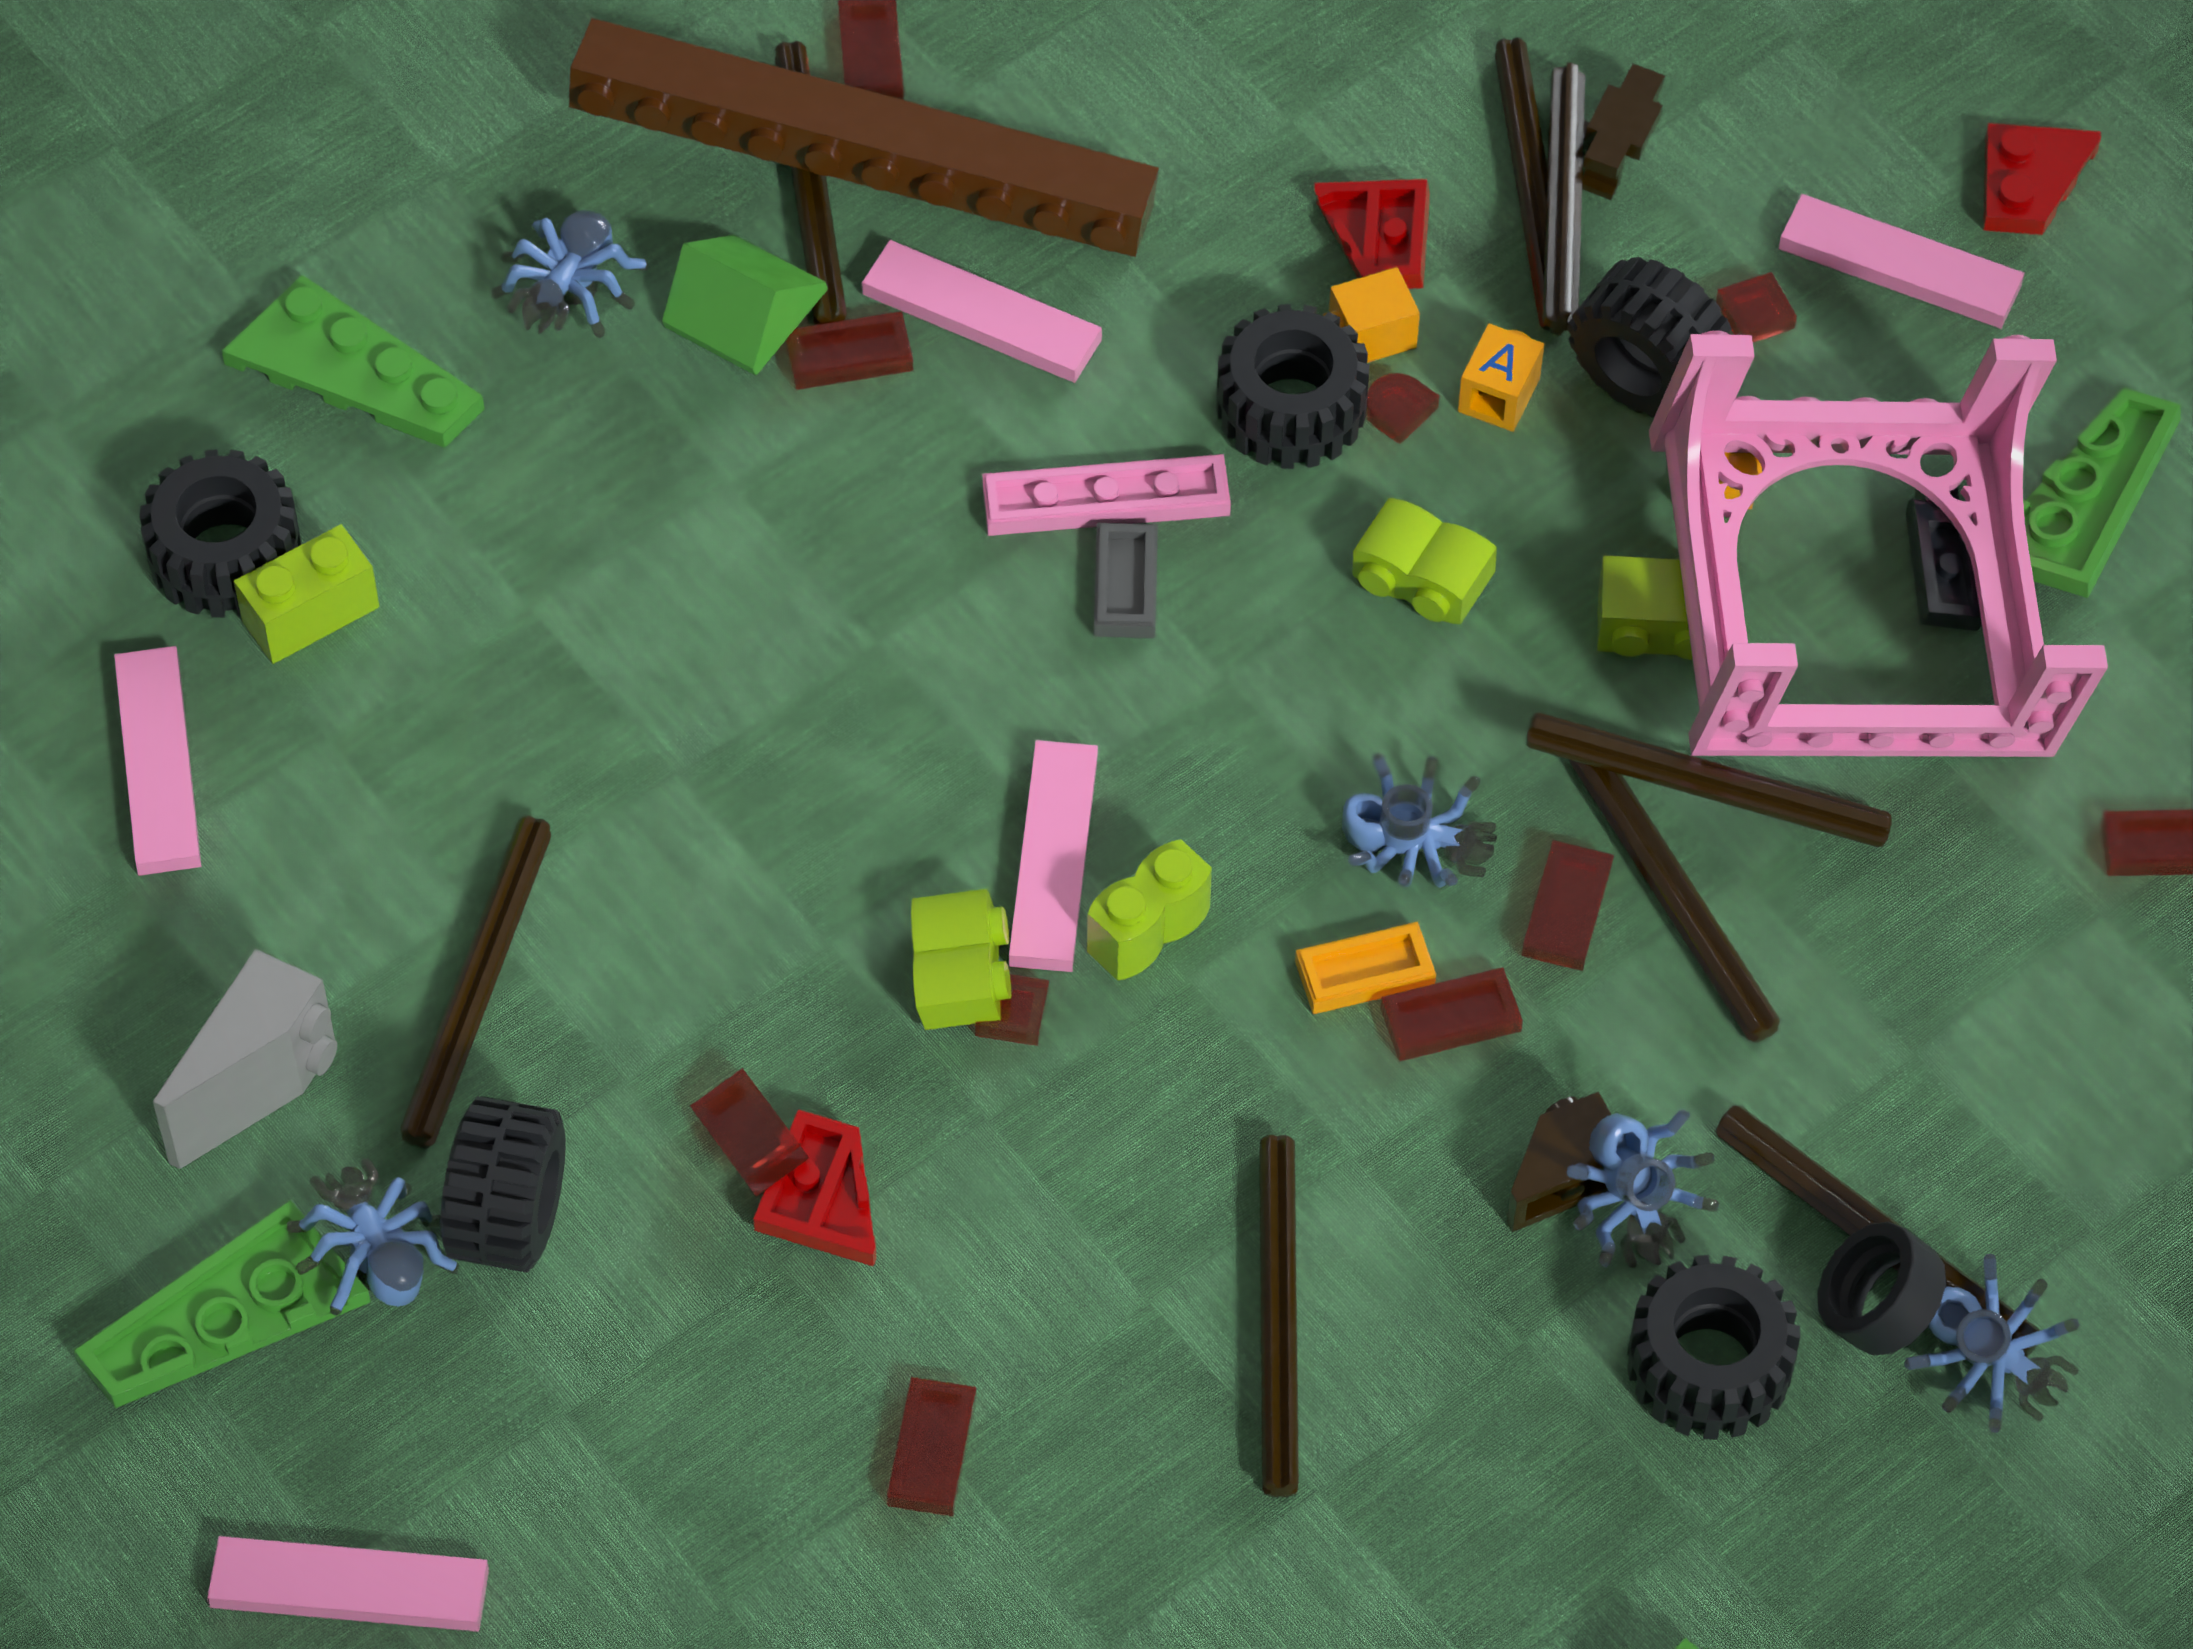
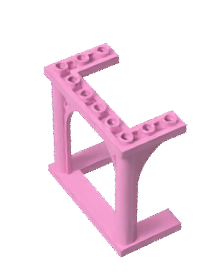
[1649,331,2108,757]

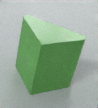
[662,235,828,376]

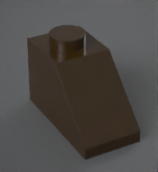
[1507,1091,1612,1232]

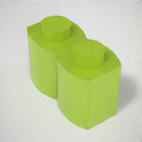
[1352,498,1497,625]
[1087,839,1212,981]
[911,888,1011,1030]

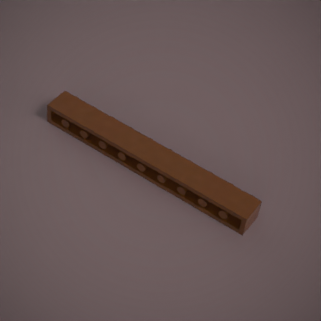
[569,18,1160,257]

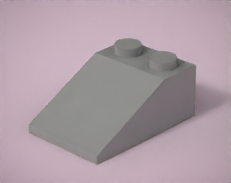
[153,949,337,1169]

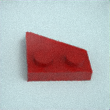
[1983,123,2101,235]
[1314,179,1430,289]
[753,1109,877,1266]

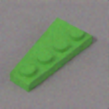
[222,275,484,448]
[2023,388,2181,598]
[74,1200,371,1408]

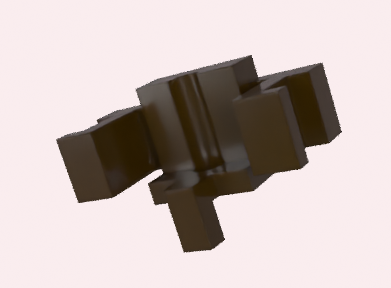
[1582,63,1665,200]

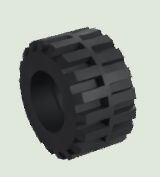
[1567,257,1732,418]
[1216,304,1370,470]
[139,449,302,618]
[440,1096,566,1273]
[1627,1255,1800,1440]

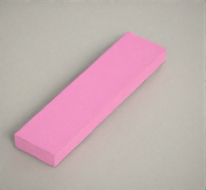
[1779,194,2024,329]
[862,240,1102,383]
[982,454,1231,536]
[114,646,202,876]
[1009,740,1098,972]
[208,1536,489,1632]

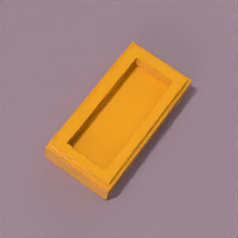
[1295,921,1436,1015]

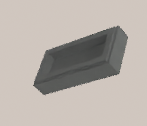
[1094,523,1158,638]

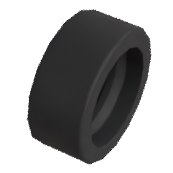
[1817,1222,1946,1356]

